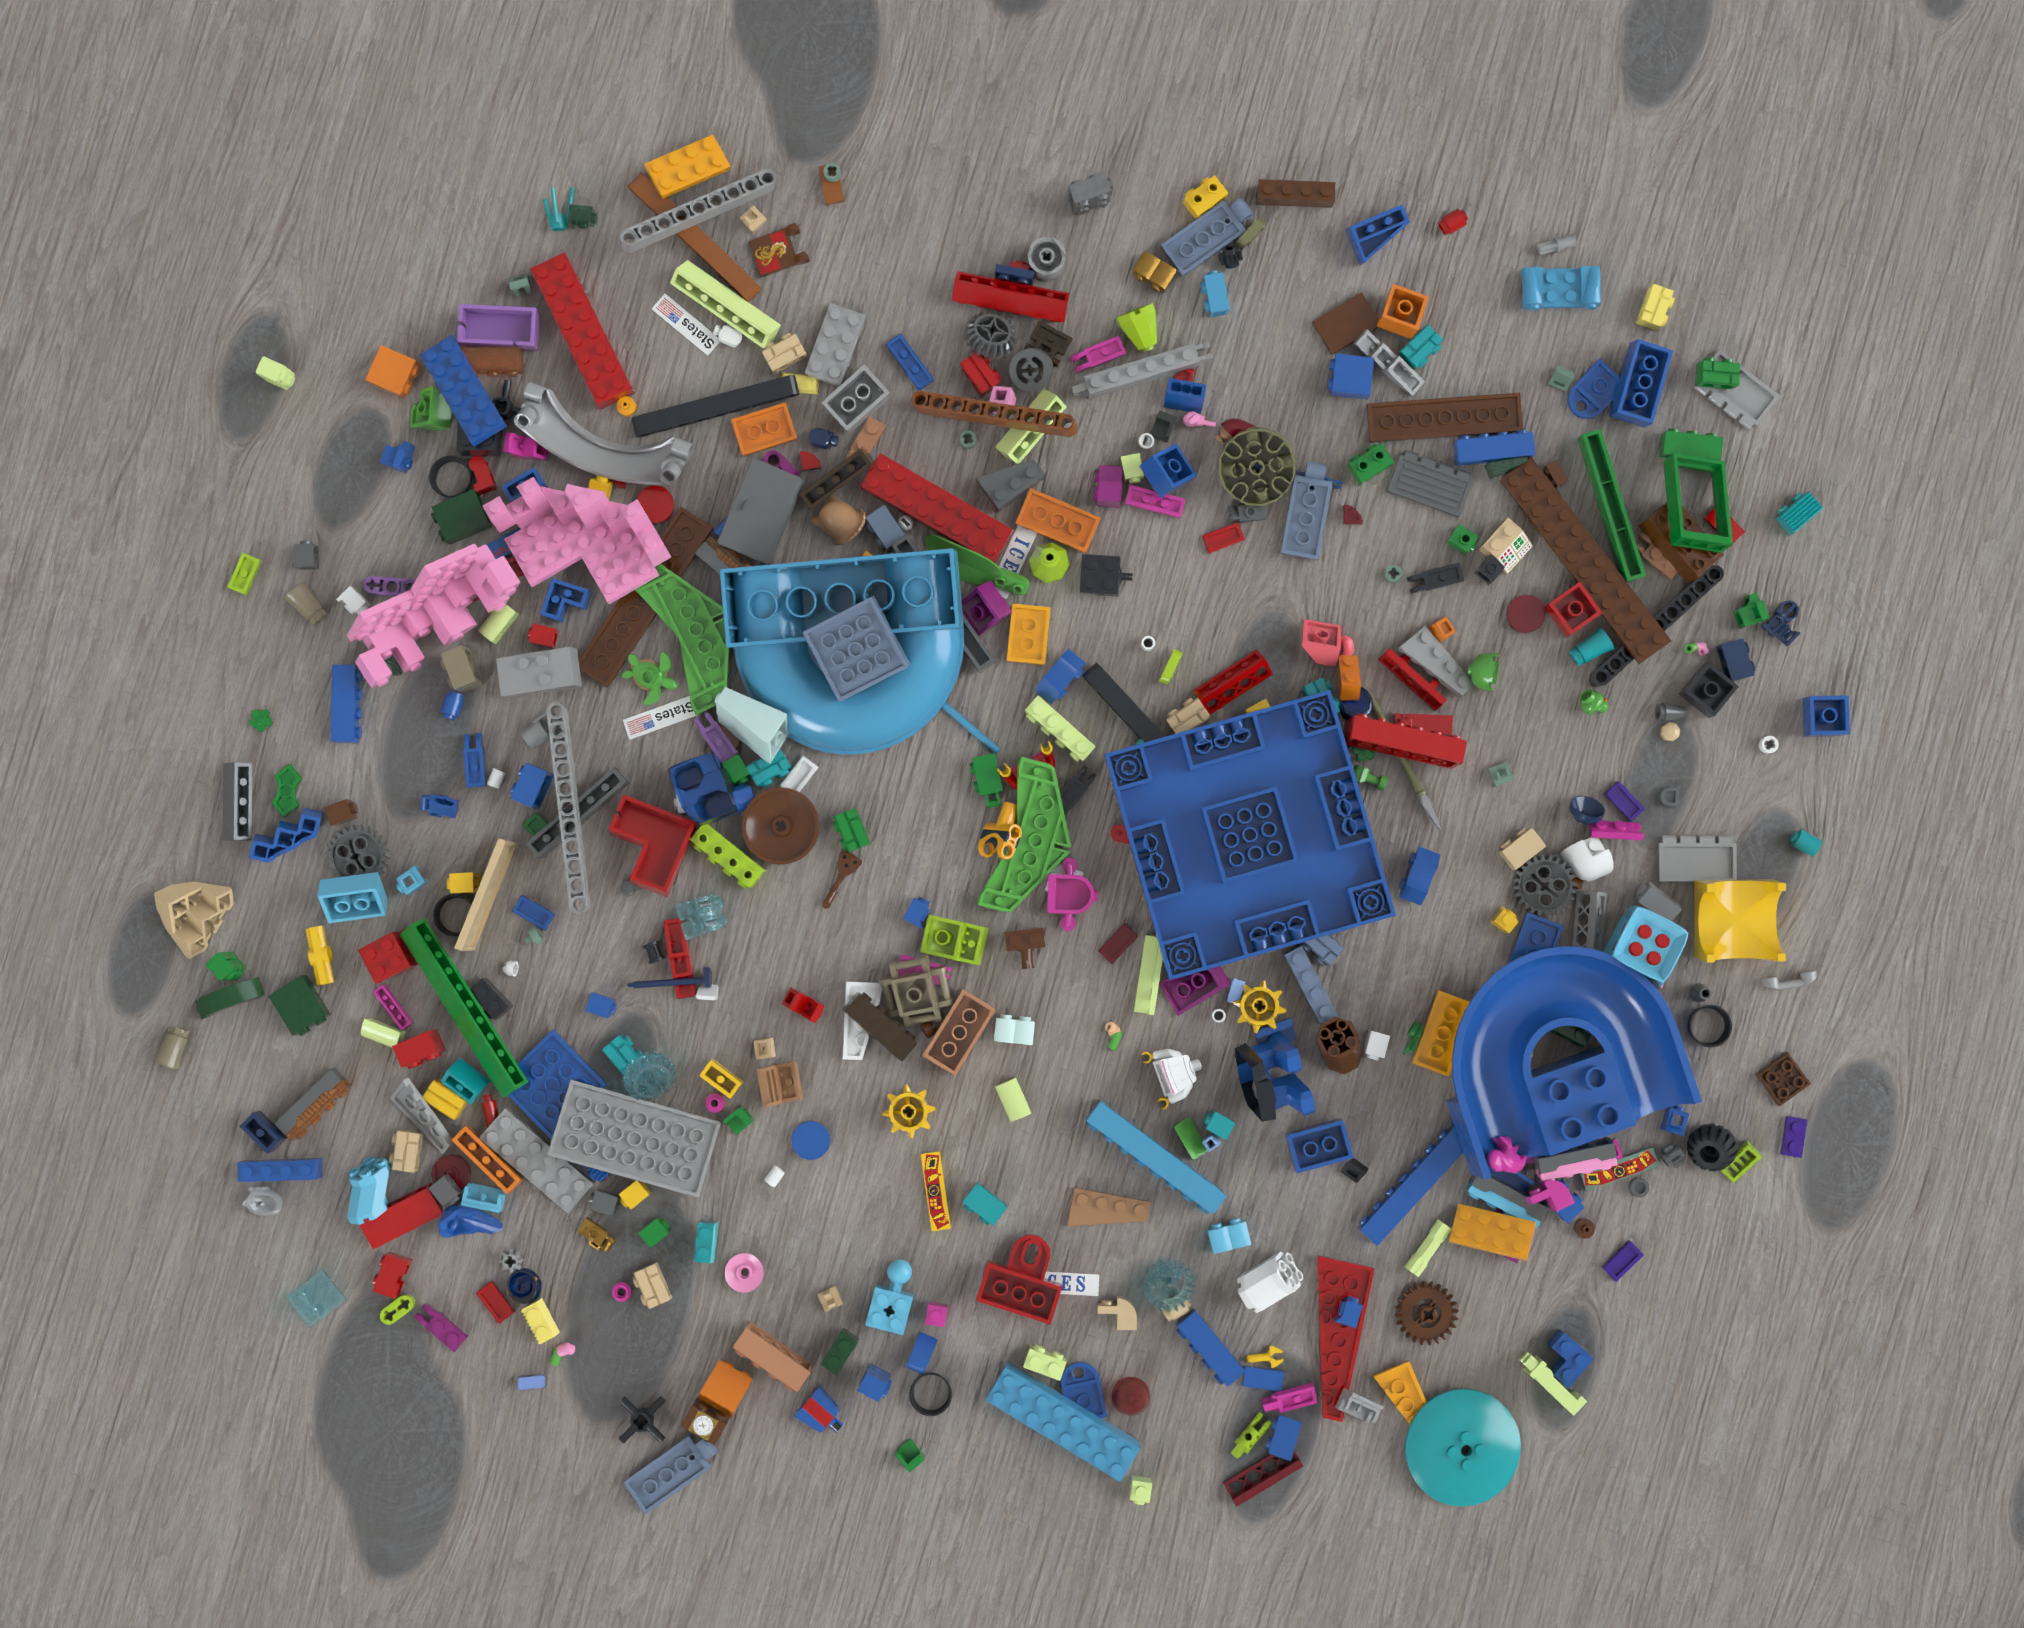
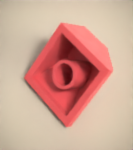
[1302,619,1342,667]

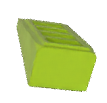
[1721,1140,1762,1183]

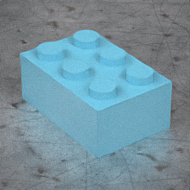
[318,872,388,923]

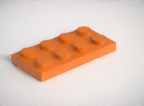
[1015,488,1101,554]

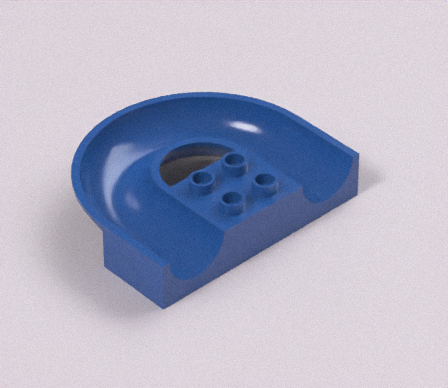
[1446,946,1702,1180]

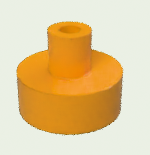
[617,396,637,417]

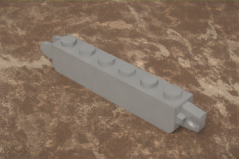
[1071,342,1213,399]

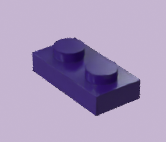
[1780,1116,1807,1158]

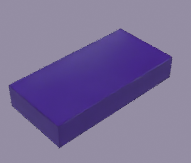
[1604,781,1645,822]
[1602,1240,1644,1282]

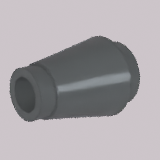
[1655,703,1686,722]
[1690,983,1711,1003]

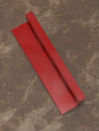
[1193,649,1273,715]

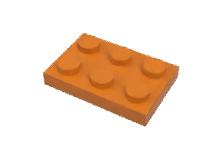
[731,402,798,457]

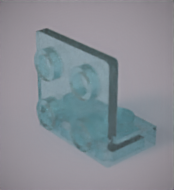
[286,1270,346,1328]

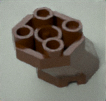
[1316,1016,1363,1074]

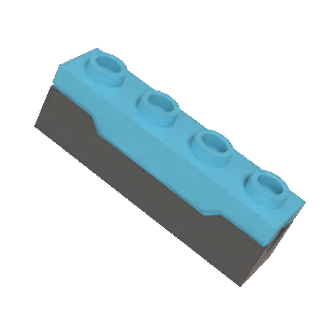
[1466,1175,1548,1228]

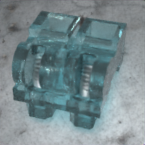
[675,894,728,940]

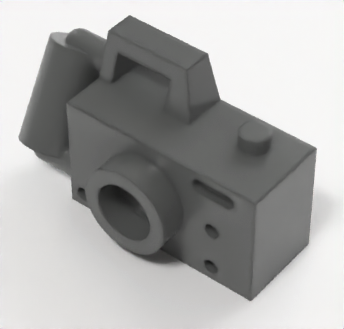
[1228,501,1267,523]

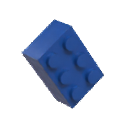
[1284,1118,1354,1173]

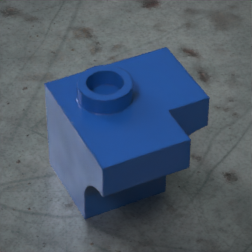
[380,441,416,473]

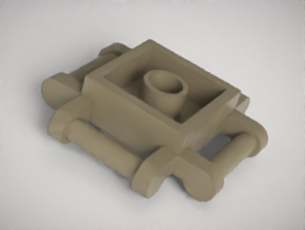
[879,955,954,1028]

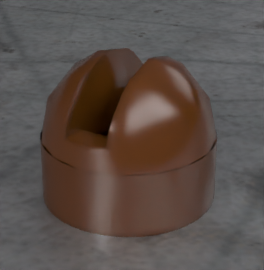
[920,1021,937,1039]

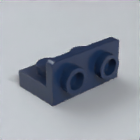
[995,264,1034,286]

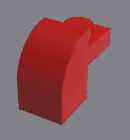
[782,987,825,1023]

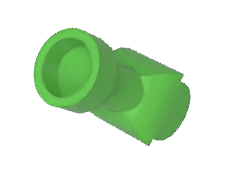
[1353,765,1388,791]

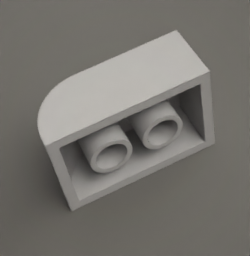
[821,364,891,432]

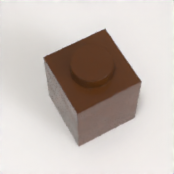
[324,799,358,826]

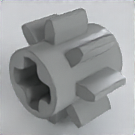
[499,1248,525,1273]

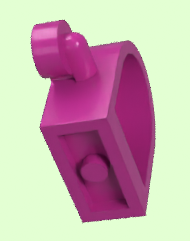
[1047,858,1098,931]

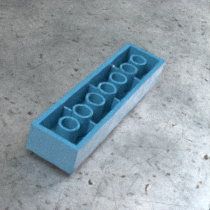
[1086,1099,1227,1214]
[985,1361,1140,1482]

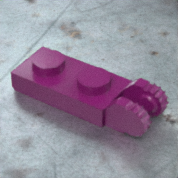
[414,1303,468,1352]

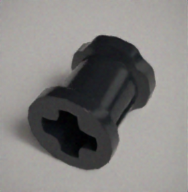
[642,940,665,964]

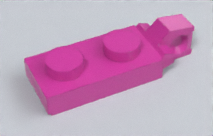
[1261,1382,1318,1413]

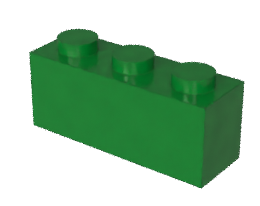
[1659,429,1724,460]

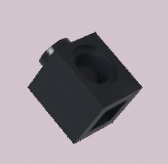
[1474,555,1505,585]

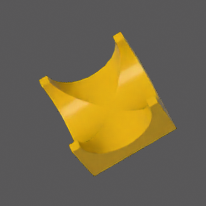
[1694,879,1786,962]

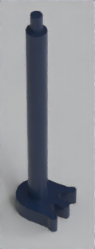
[628,967,712,988]

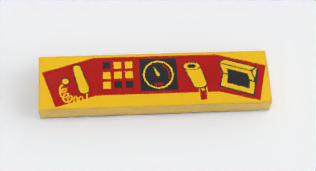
[921,1151,951,1231]

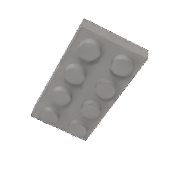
[805,303,866,387]

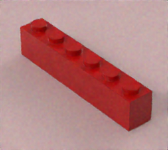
[952,271,1070,323]

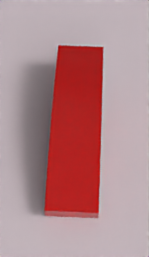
[663,917,696,999]

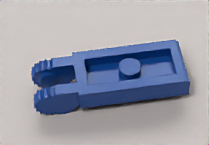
[463,733,487,788]

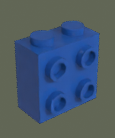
[1327,354,1374,400]

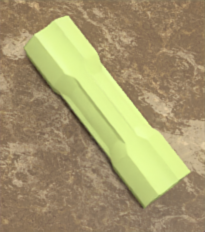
[1404,1219,1452,1277]

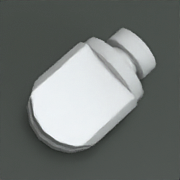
[713,325,742,347]

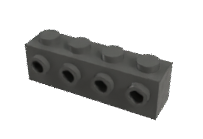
[223,762,252,841]

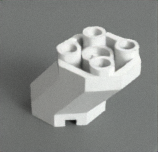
[1237,1252,1303,1313]

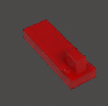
[1394,713,1453,735]

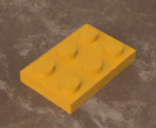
[1007,603,1051,665]

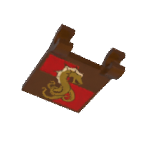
[749,223,810,278]

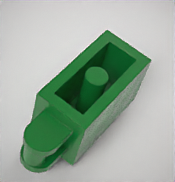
[969,753,1003,808]

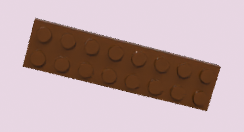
[1366,393,1523,443]

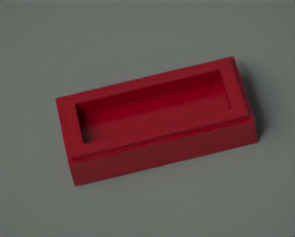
[1098,923,1138,964]

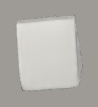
[696,984,719,1000]

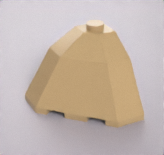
[154,882,234,959]

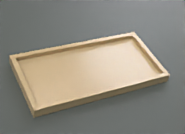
[454,838,518,951]

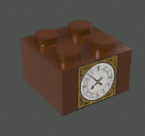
[680,1398,730,1446]

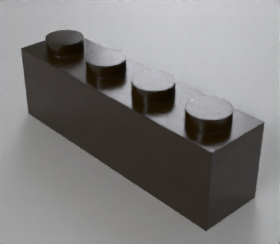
[799,447,874,510]
[842,992,917,1061]

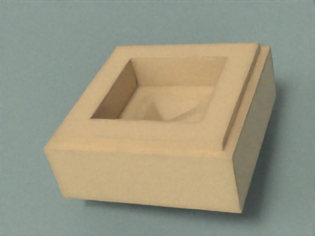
[753,1038,776,1060]

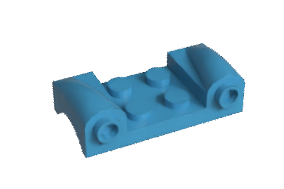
[1520,266,1601,311]

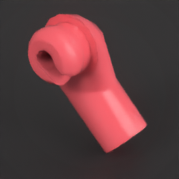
[1340,635,1354,656]

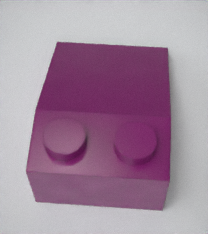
[1159,966,1232,1016]

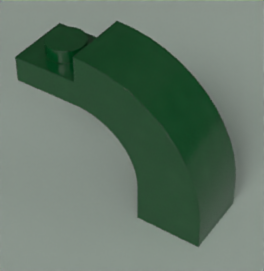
[195,977,265,1019]

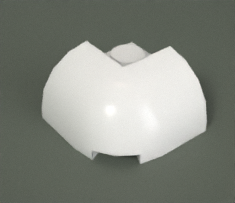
[1560,837,1613,882]

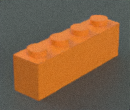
[452,1126,524,1194]

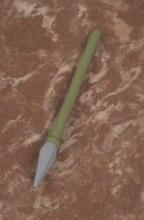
[1365,692,1441,830]

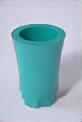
[1568,627,1614,666]

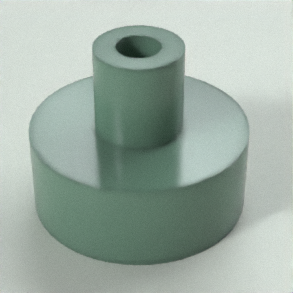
[524,925,544,945]

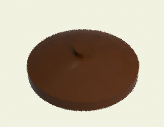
[742,787,820,865]

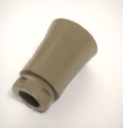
[284,582,327,626]
[153,1025,190,1070]

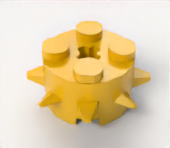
[1233,980,1286,1033]
[882,1084,936,1138]

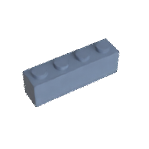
[1283,946,1338,1024]

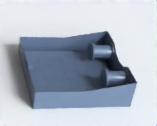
[802,595,911,702]

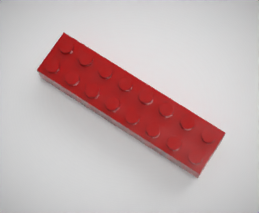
[531,252,635,410]
[861,453,1013,563]

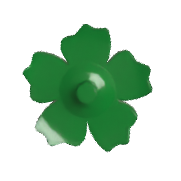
[249,709,273,732]
[1352,747,1375,762]

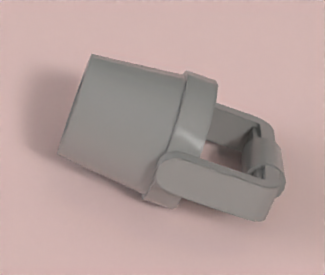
[521,708,564,749]

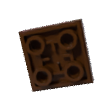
[1755,1052,1811,1106]

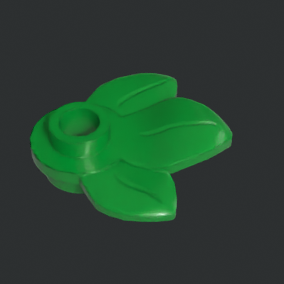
[1402,1022,1424,1055]

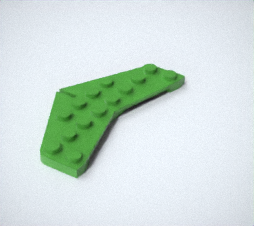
[635,564,729,715]
[976,756,1071,912]

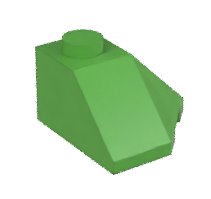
[410,386,452,431]

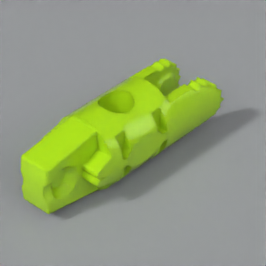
[1231,1411,1273,1458]

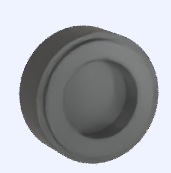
[1628,1177,1649,1197]

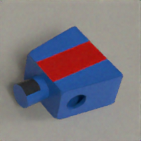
[794,1384,843,1433]

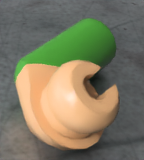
[1105,1022,1122,1051]

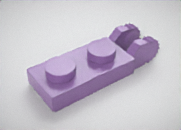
[694,711,739,763]

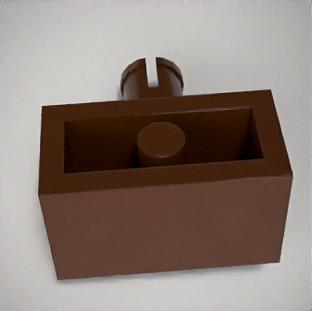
[1005,928,1045,969]

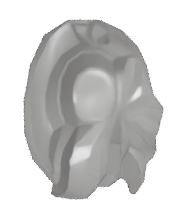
[242,1186,283,1216]

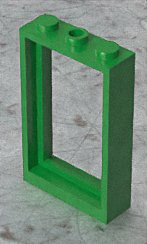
[1663,453,1733,553]

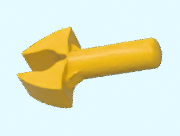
[1246,1345,1284,1368]

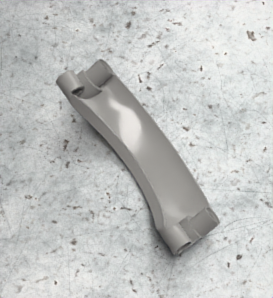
[514,382,693,485]

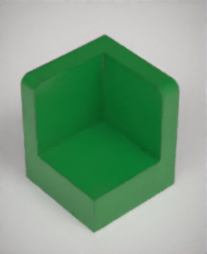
[722,1105,754,1135]
[895,1439,925,1473]

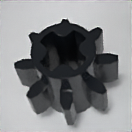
[1218,245,1243,269]

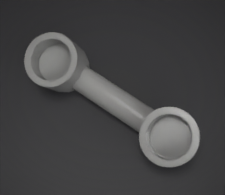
[1762,971,1817,990]

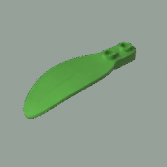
[925,534,1030,595]

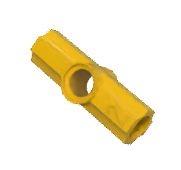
[306,926,335,986]

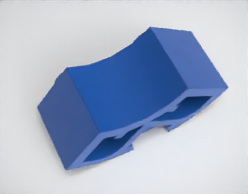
[1034,649,1086,704]
[1398,846,1440,905]

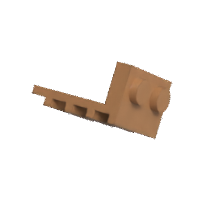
[756,1061,803,1108]

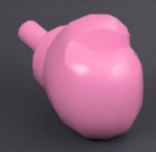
[1183,411,1216,427]

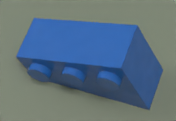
[1346,204,1410,265]

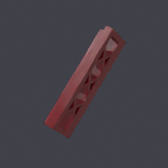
[1223,1450,1304,1507]

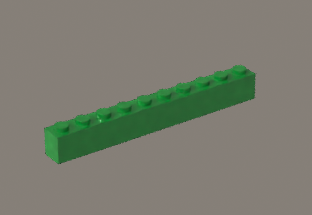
[400,918,528,1098]

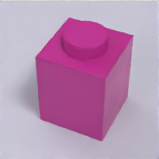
[925,1301,948,1327]

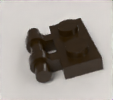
[1024,320,1073,368]

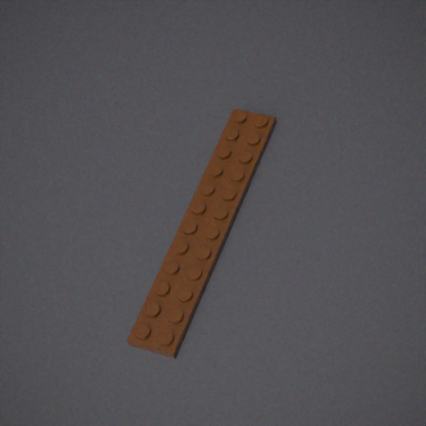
[1500,457,1671,664]

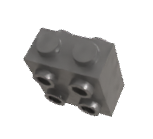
[1068,173,1113,215]

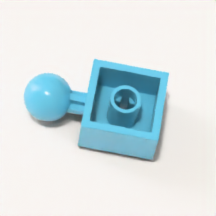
[865,1259,914,1335]

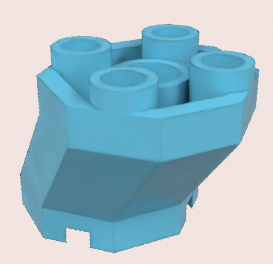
[347,1156,390,1225]

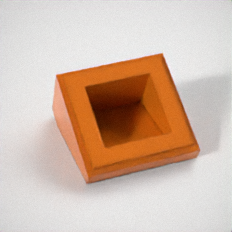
[1428,616,1456,643]

